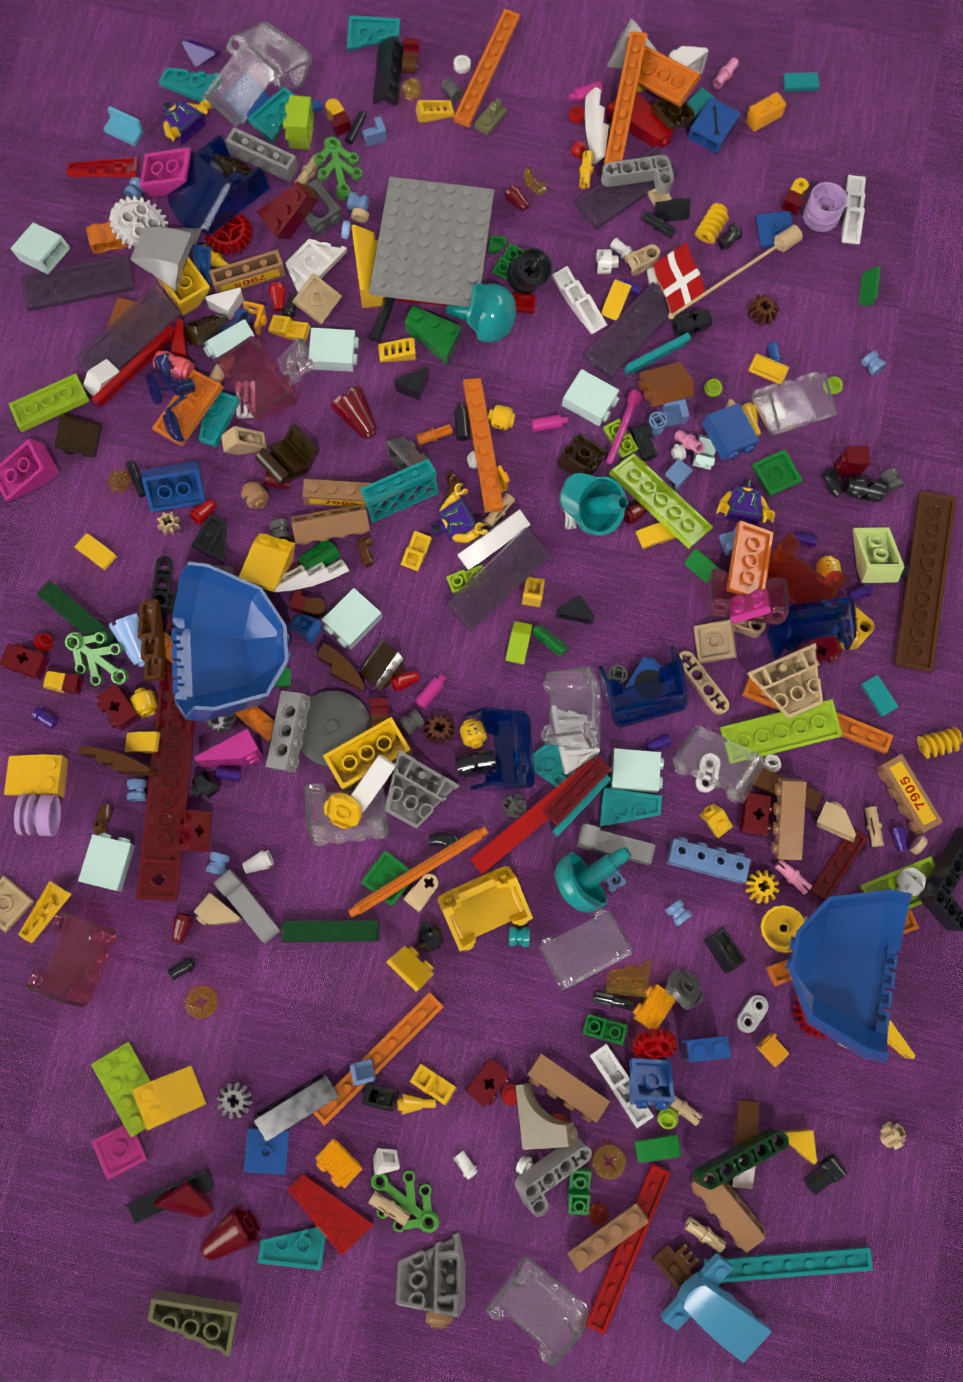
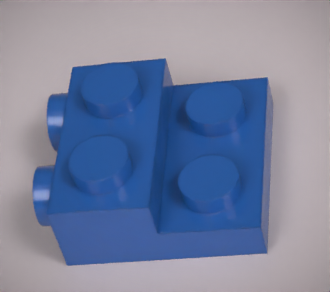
[628,1058,675,1110]

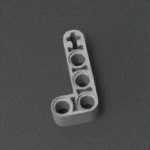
[601,155,674,195]
[577,824,656,865]
[213,869,281,944]
[515,1138,592,1217]

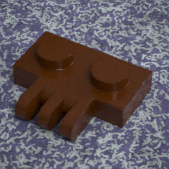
[651,1242,699,1291]

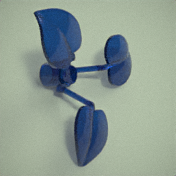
[145,353,195,442]

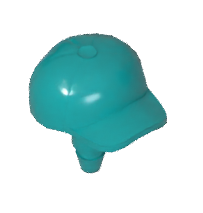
[446,283,516,343]
[559,473,628,536]
[554,847,631,913]

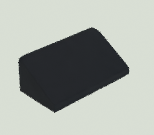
[653,198,691,222]
[704,927,746,974]

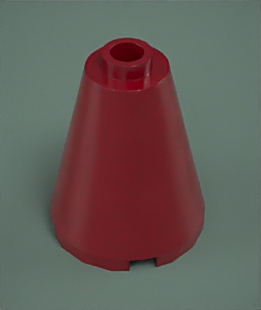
[330,385,377,439]
[200,1204,261,1261]

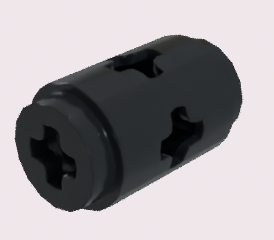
[672,309,712,337]
[844,475,887,503]
[455,749,497,778]

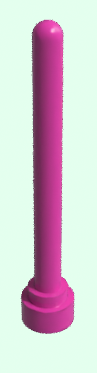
[606,390,643,464]

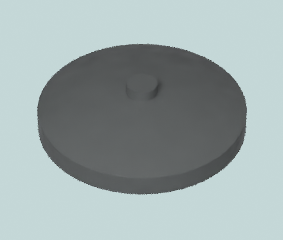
[300,691,372,767]

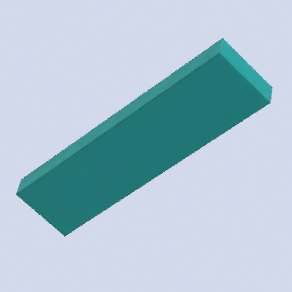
[623,333,691,376]
[552,775,611,837]

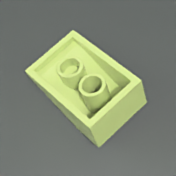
[853,527,904,583]

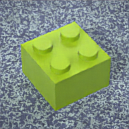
[283,95,314,150]

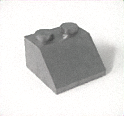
[386,436,428,471]

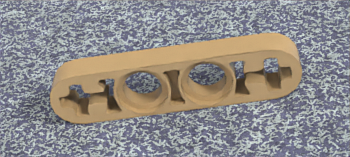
[676,651,729,715]

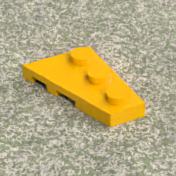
[18,881,71,943]

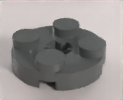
[665,969,704,1010]

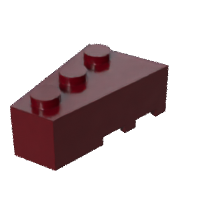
[257,183,319,239]

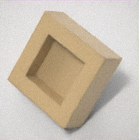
[648,188,672,207]

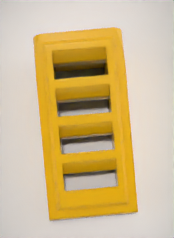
[416,100,454,123]
[378,338,416,362]
[887,1020,915,1059]

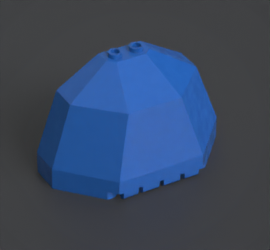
[171,561,291,721]
[786,889,912,1064]

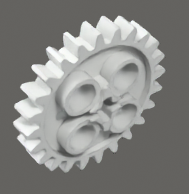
[109,196,169,249]

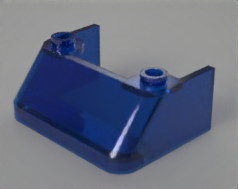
[766,597,857,659]
[598,645,688,728]
[466,707,535,792]

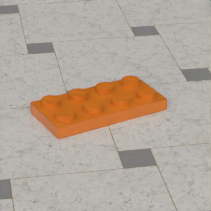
[638,46,701,107]
[152,370,224,447]
[726,520,774,595]

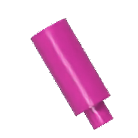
[568,81,603,102]
[531,414,568,432]
[414,674,446,709]

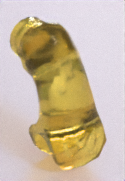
[523,168,548,195]

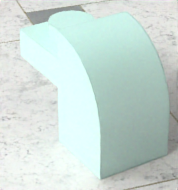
[692,434,716,470]

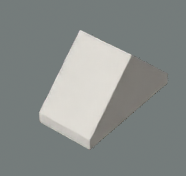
[205,288,244,320]
[83,359,120,396]

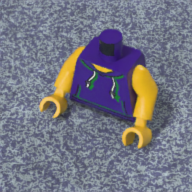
[162,99,212,145]
[716,479,775,525]
[431,483,488,543]

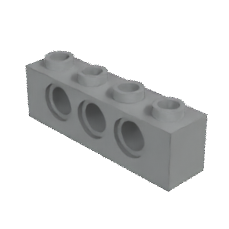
[225,127,298,182]
[266,691,311,773]

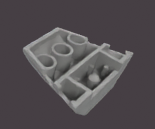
[131,227,202,291]
[385,750,460,829]
[396,1233,466,1317]

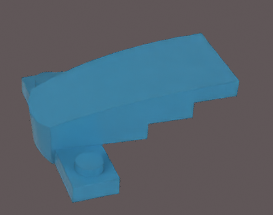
[660,1253,772,1363]

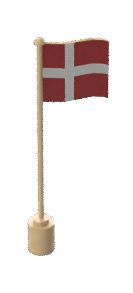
[653,225,803,319]

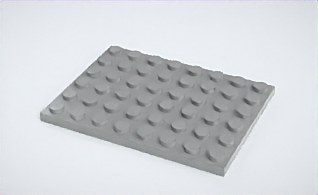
[369,177,494,307]

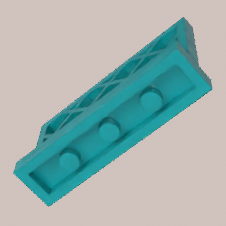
[360,459,439,523]

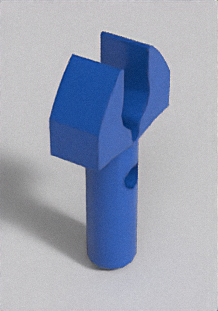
[221,309,253,332]

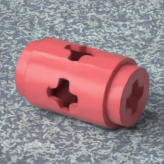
[153,350,195,381]

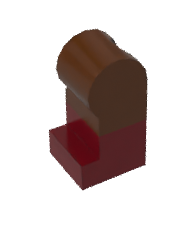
[402,37,420,74]
[289,589,327,618]
[370,698,389,727]

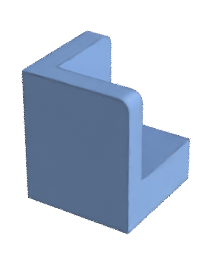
[362,116,387,147]
[661,400,689,427]
[665,459,693,492]
[719,527,736,556]
[350,1059,376,1086]

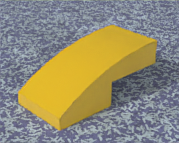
[601,279,632,321]
[268,315,310,342]
[635,522,676,550]
[400,531,432,571]
[74,533,117,570]
[124,732,160,754]
[409,1064,457,1106]

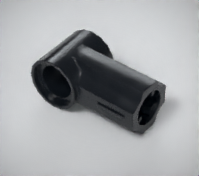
[630,423,658,462]
[803,1154,847,1195]

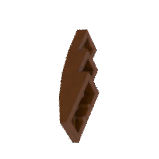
[137,599,165,682]
[78,746,158,776]
[741,763,822,812]
[731,1099,759,1189]

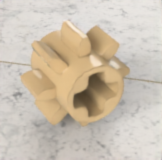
[157,511,181,536]
[880,1121,906,1150]

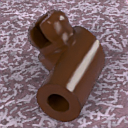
[444,472,460,498]

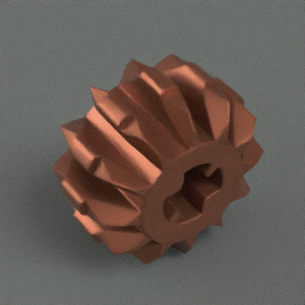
[748,294,779,326]
[423,713,456,746]

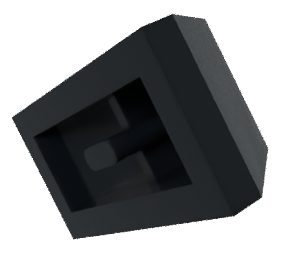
[394,367,429,400]
[555,595,595,625]
[361,1082,399,1112]

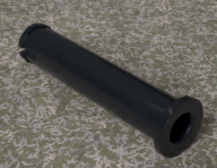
[368,297,396,343]

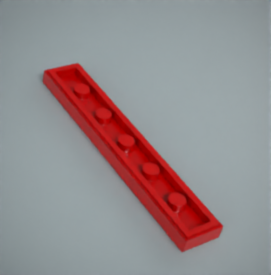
[91,325,175,409]

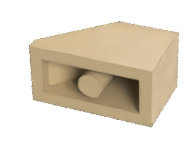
[221,426,267,455]
[816,801,856,843]
[194,893,243,926]

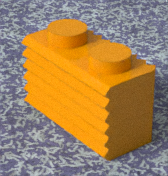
[745,92,786,132]
[633,984,676,1030]
[315,1138,363,1189]

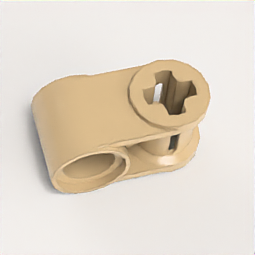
[624,244,660,276]
[733,617,766,638]
[404,874,438,912]

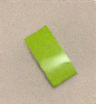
[602,418,638,458]
[446,565,489,594]

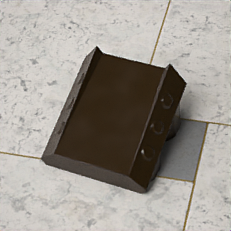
[651,99,695,129]
[214,154,258,193]
[184,314,227,348]
[54,414,102,457]
[557,433,608,475]
[358,639,405,692]

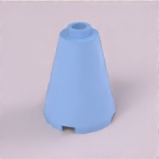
[109,613,145,667]

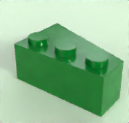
[405,306,462,366]

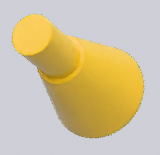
[741,402,761,436]
[397,1094,436,1115]

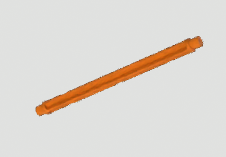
[348,826,488,918]

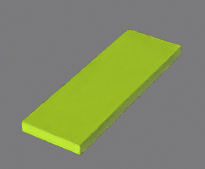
[609,453,713,549]
[719,699,843,765]

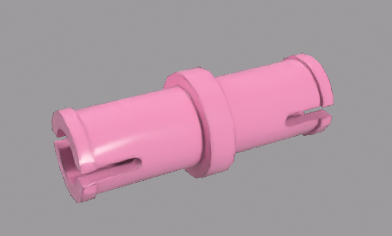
[712,57,739,89]
[675,430,705,454]
[774,859,812,895]

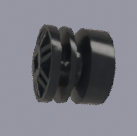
[507,248,553,294]

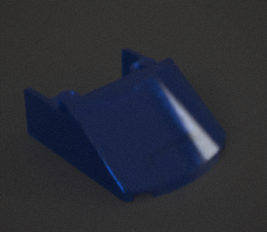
[167,135,270,235]

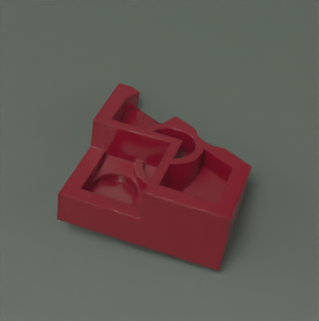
[154,1180,214,1218]

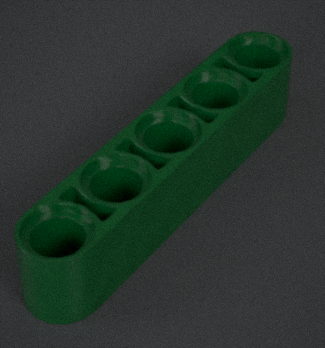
[36,580,117,648]
[281,920,380,942]
[693,1128,789,1190]

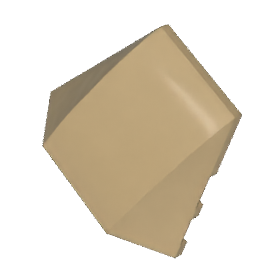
[746,643,823,719]

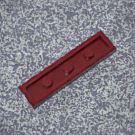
[543,756,612,827]
[809,827,868,901]

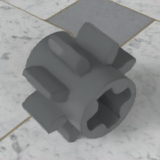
[502,793,527,818]

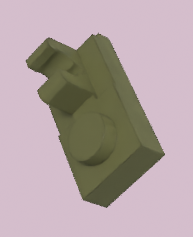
[474,98,508,136]

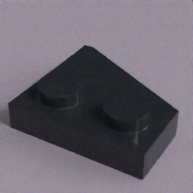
[191,514,227,564]

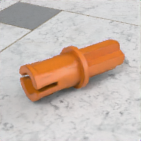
[416,424,453,446]

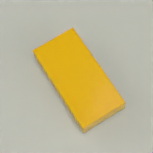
[748,353,789,385]

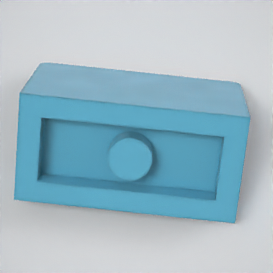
[104,106,144,147]

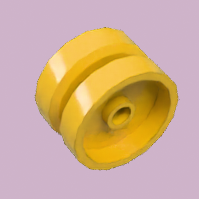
[761,905,805,953]

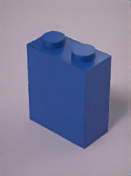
[702,403,760,461]

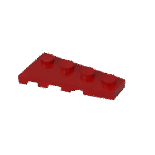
[66,156,140,178]
[286,1175,373,1256]

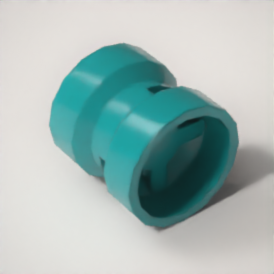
[508,926,530,947]

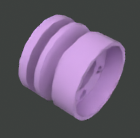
[803,182,847,232]
[14,794,61,836]

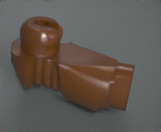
[356,536,375,568]
[93,804,113,834]

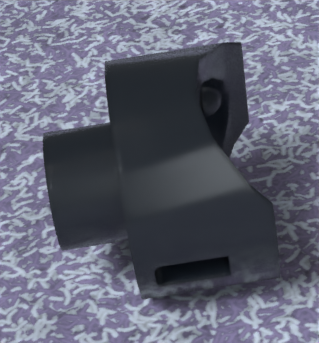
[190,770,220,799]
[415,921,443,952]

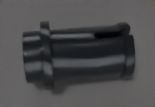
[281,295,297,318]
[168,957,195,981]

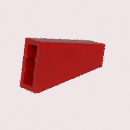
[605,91,673,151]

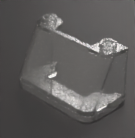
[202,35,281,127]
[541,666,602,749]
[538,908,634,991]
[485,1257,589,1367]

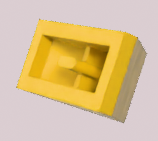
[522,576,545,607]
[782,1129,817,1165]

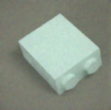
[10,223,70,274]
[203,319,255,359]
[308,328,359,372]
[562,369,620,426]
[322,588,382,650]
[610,748,664,794]
[78,833,135,892]

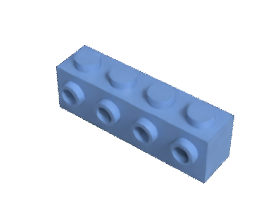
[666,837,751,884]

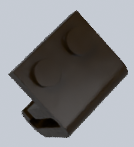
[255,424,320,486]

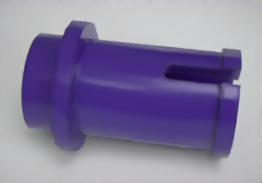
[621,278,642,297]
[793,531,818,548]
[847,583,873,603]
[32,707,59,729]
[645,734,671,752]
[216,765,241,782]
[891,826,910,851]

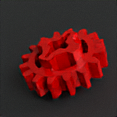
[632,1028,677,1060]

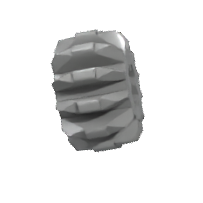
[217,1082,252,1119]

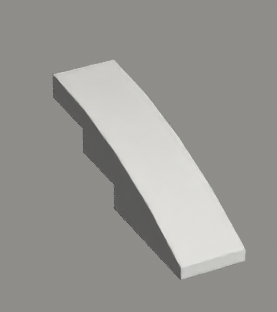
[585,87,609,164]
[841,175,866,245]
[551,266,607,334]
[458,509,530,570]
[275,559,349,592]
[350,754,396,813]
[590,1044,654,1128]

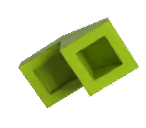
[505,621,533,664]

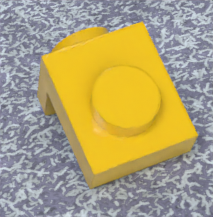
[699,804,733,838]

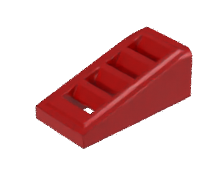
[171,319,188,359]

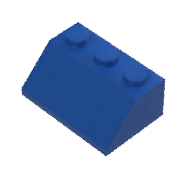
[141,461,206,512]

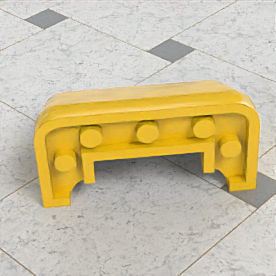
[437,866,533,952]

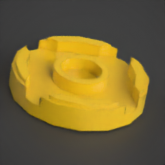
[324,793,363,829]

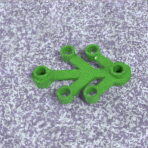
[314,137,363,200]
[65,631,129,686]
[371,1170,439,1233]

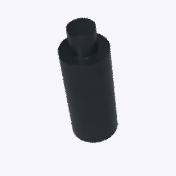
[455,404,470,441]

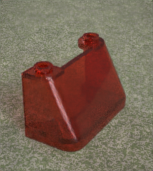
[766,532,850,616]

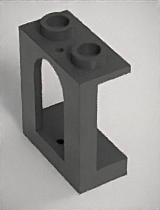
[304,178,343,237]

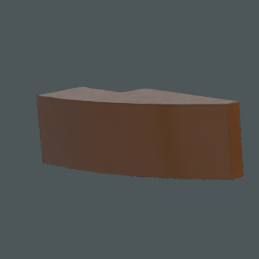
[316,643,366,693]

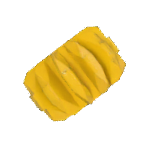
[745,870,779,904]

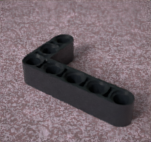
[151,556,177,615]
[920,827,963,931]

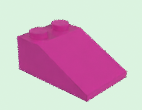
[139,147,191,197]
[0,439,59,502]
[194,729,263,768]

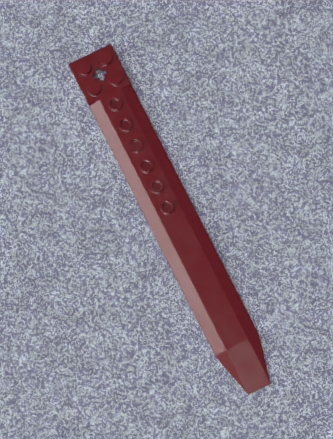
[136,615,195,902]

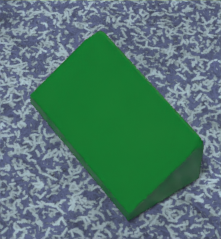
[859,266,881,307]
[297,540,340,570]
[684,549,724,587]
[532,624,569,657]

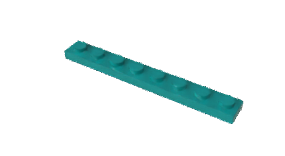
[703,1247,873,1283]

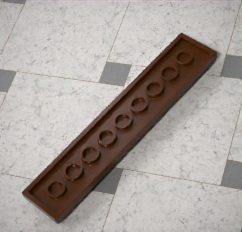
[893,490,957,674]

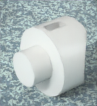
[596,249,618,274]
[896,867,926,896]

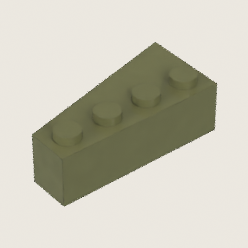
[148,1290,241,1357]

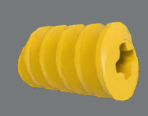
[695,203,729,244]
[917,727,963,759]

